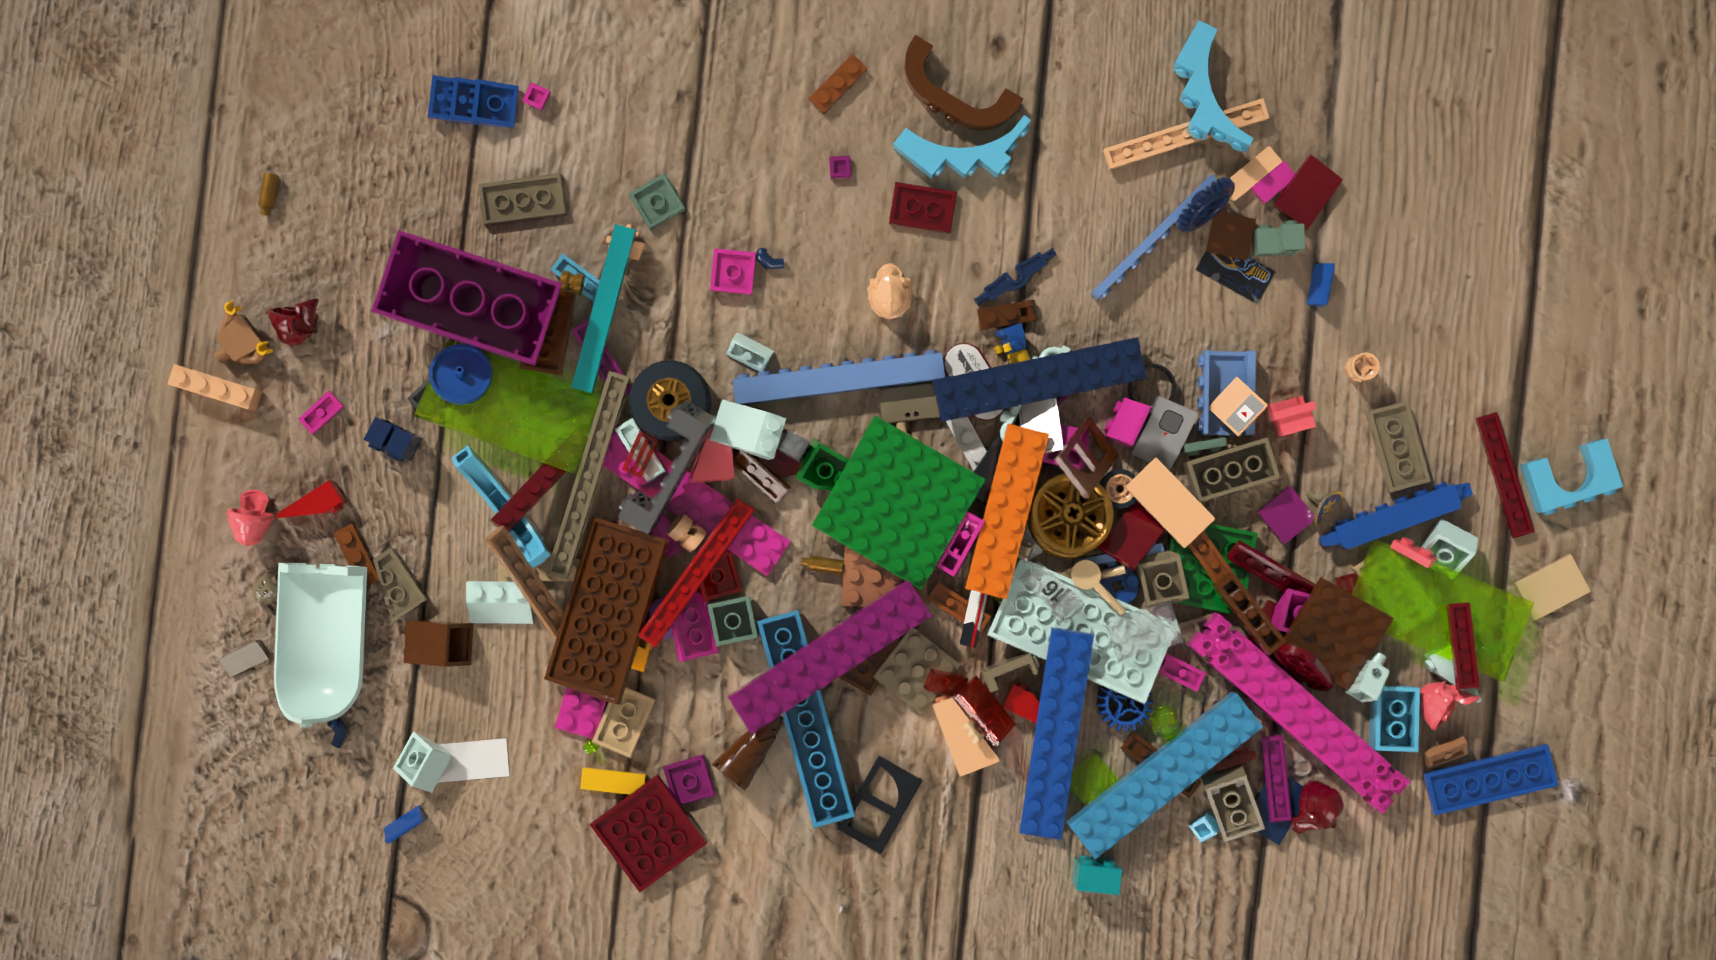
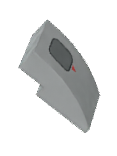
[1131,396,1198,470]

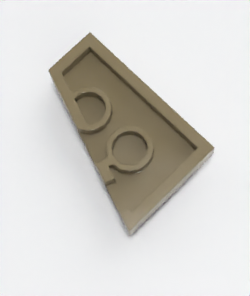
[373,548,428,624]

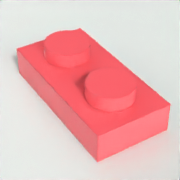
[1390,537,1438,568]

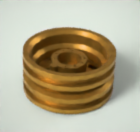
[1027,474,1114,559]

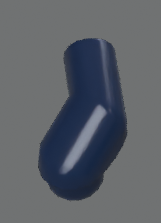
[756,248,784,269]
[327,717,347,748]

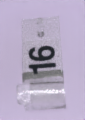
[1020,561,1084,623]

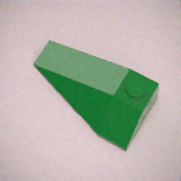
[796,438,849,491]

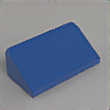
[1307,263,1335,308]
[384,805,428,844]

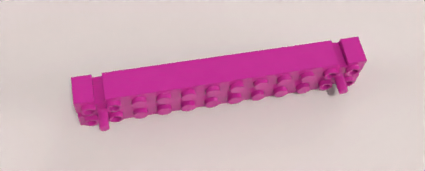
[1186,612,1410,814]

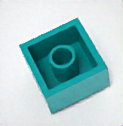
[1072,855,1122,895]

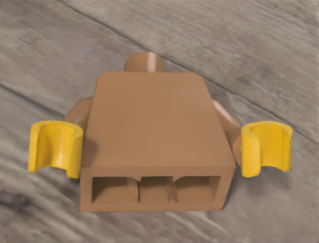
[214,300,273,364]

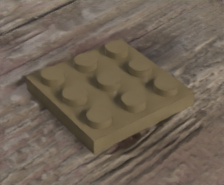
[872,628,961,714]

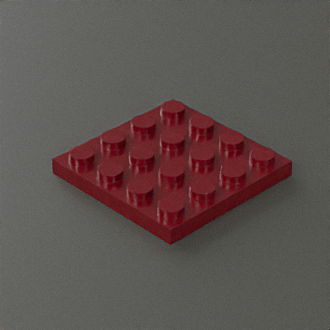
[589,774,708,893]

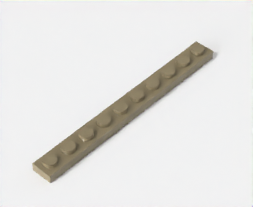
[546,371,630,580]

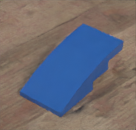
[427,75,519,128]

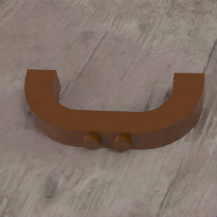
[904,35,1023,131]

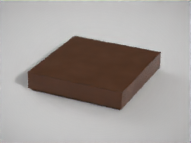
[1205,211,1256,261]

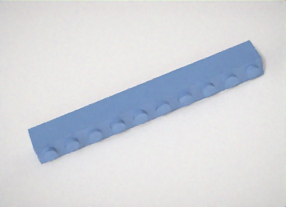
[733,350,945,405]

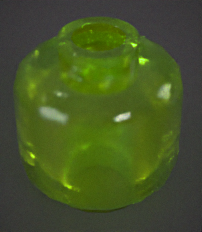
[1150,706,1180,739]

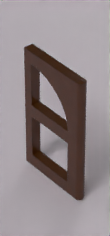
[1055,417,1118,498]

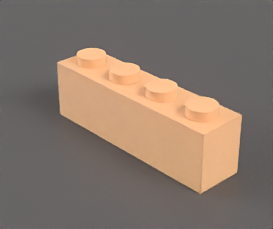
[168,364,263,411]

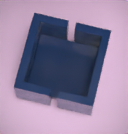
[363,417,423,462]

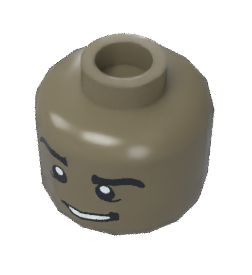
[252,573,278,604]

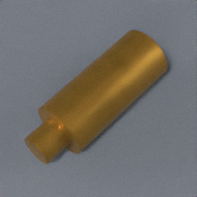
[258,173,279,216]
[801,555,844,575]

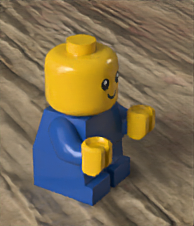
[994,323,1031,364]

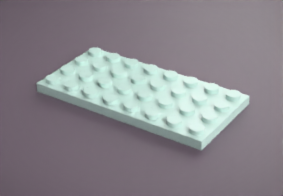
[987,559,1177,704]

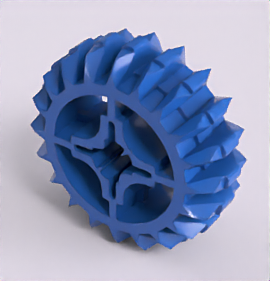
[1096,686,1154,732]

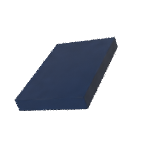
[1255,776,1303,845]

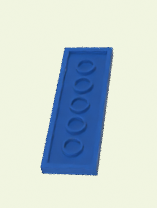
[1423,744,1559,815]

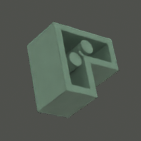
[1253,220,1305,257]

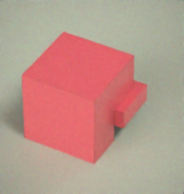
[1267,395,1316,438]

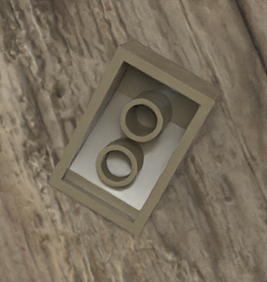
[1201,764,1265,842]

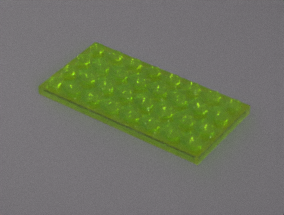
[414,340,601,474]
[1352,539,1534,682]

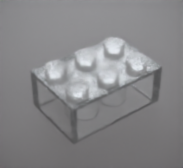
[1105,601,1183,662]

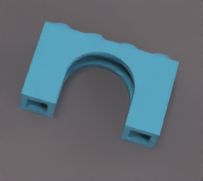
[1520,438,1623,515]

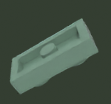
[1181,437,1227,456]

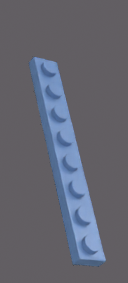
[1090,174,1217,300]

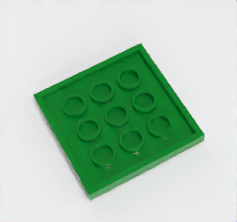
[1167,524,1258,614]

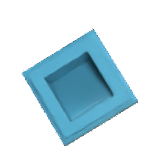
[1189,811,1220,843]

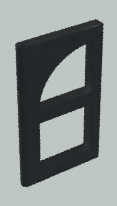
[837,755,923,854]

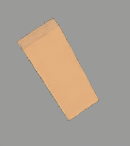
[1230,146,1283,202]

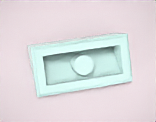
[726,333,774,372]

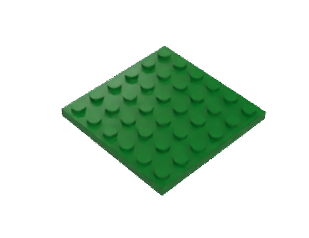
[812,415,986,590]

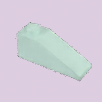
[1424,643,1482,703]

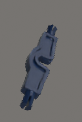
[974,248,1057,306]

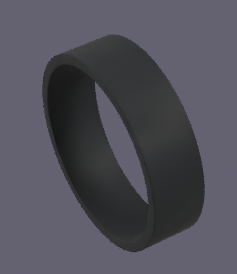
[1128,364,1176,410]

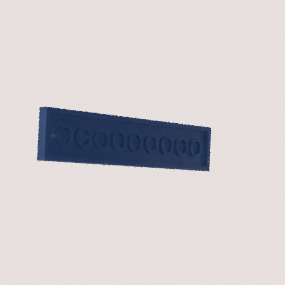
[932,337,1147,422]

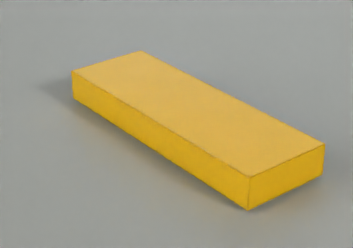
[580,767,646,795]

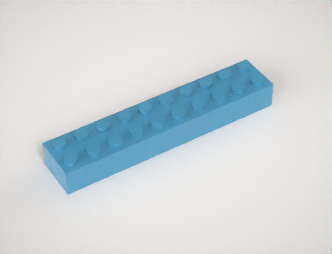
[757,609,855,828]
[1066,691,1263,859]

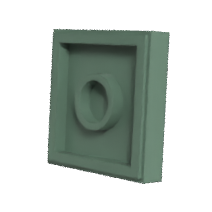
[629,173,686,231]

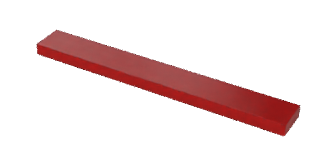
[638,498,755,648]

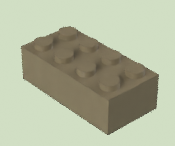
[1182,437,1280,502]

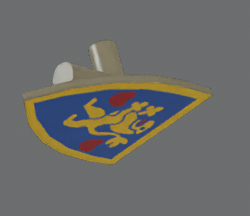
[1306,489,1344,527]

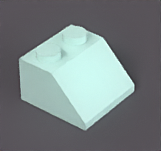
[1421,518,1478,579]
[393,731,452,793]

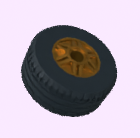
[629,360,712,442]

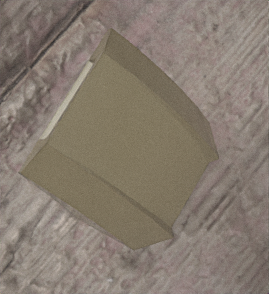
[1138,551,1189,608]

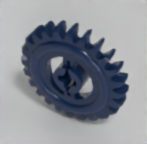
[1177,177,1235,232]

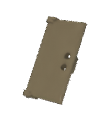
[877,383,940,424]

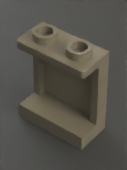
[980,652,1040,693]

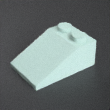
[709,400,786,460]

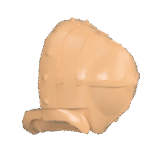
[867,263,913,319]

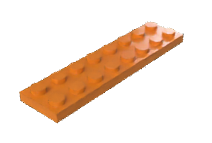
[965,424,1050,599]

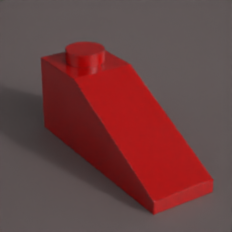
[275,480,348,518]
[1001,682,1039,723]

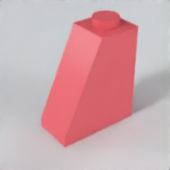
[689,425,735,483]

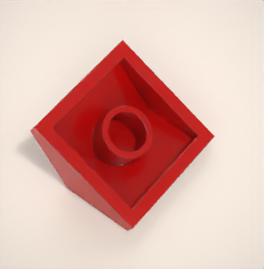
[699,551,742,602]

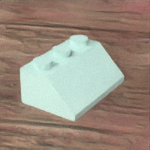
[466,581,534,624]

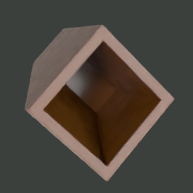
[403,620,473,667]

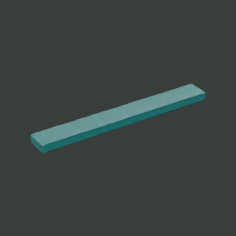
[572,224,637,393]

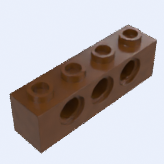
[1212,573,1286,655]

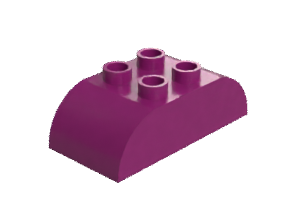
[371,230,562,366]

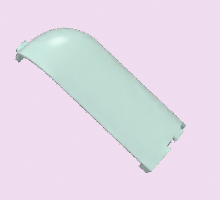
[274,563,367,727]

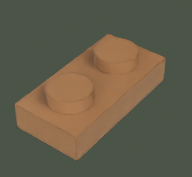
[1424,736,1468,770]

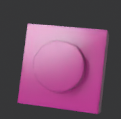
[522,82,551,111]

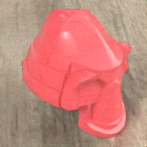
[226,490,275,547]
[1419,681,1480,731]

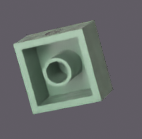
[708,595,759,646]

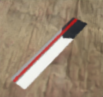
[960,590,987,648]

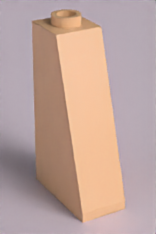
[932,694,1000,777]

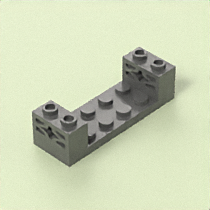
[618,401,716,534]

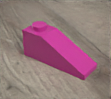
[936,511,985,577]

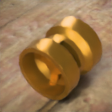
[560,270,585,295]

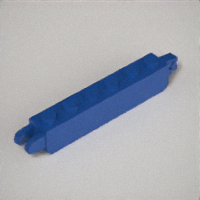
[1318,481,1473,549]

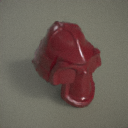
[267,298,319,346]
[1291,780,1344,834]

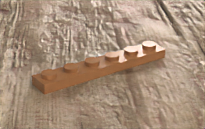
[485,526,564,637]

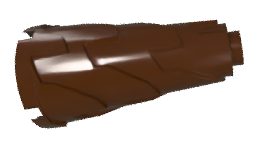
[712,715,784,791]

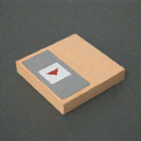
[1209,377,1269,437]

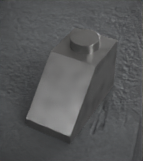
[777,430,810,462]

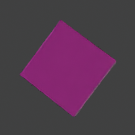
[1257,486,1314,545]
[663,754,716,805]

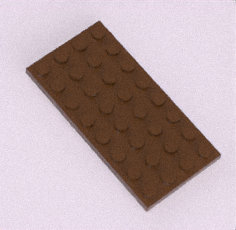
[544,517,670,705]

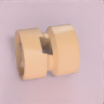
[1344,353,1380,382]
[666,513,706,552]

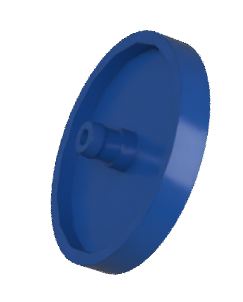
[429,344,492,405]

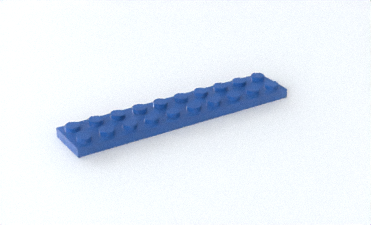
[1019,627,1094,840]

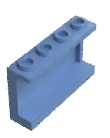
[1197,350,1256,436]

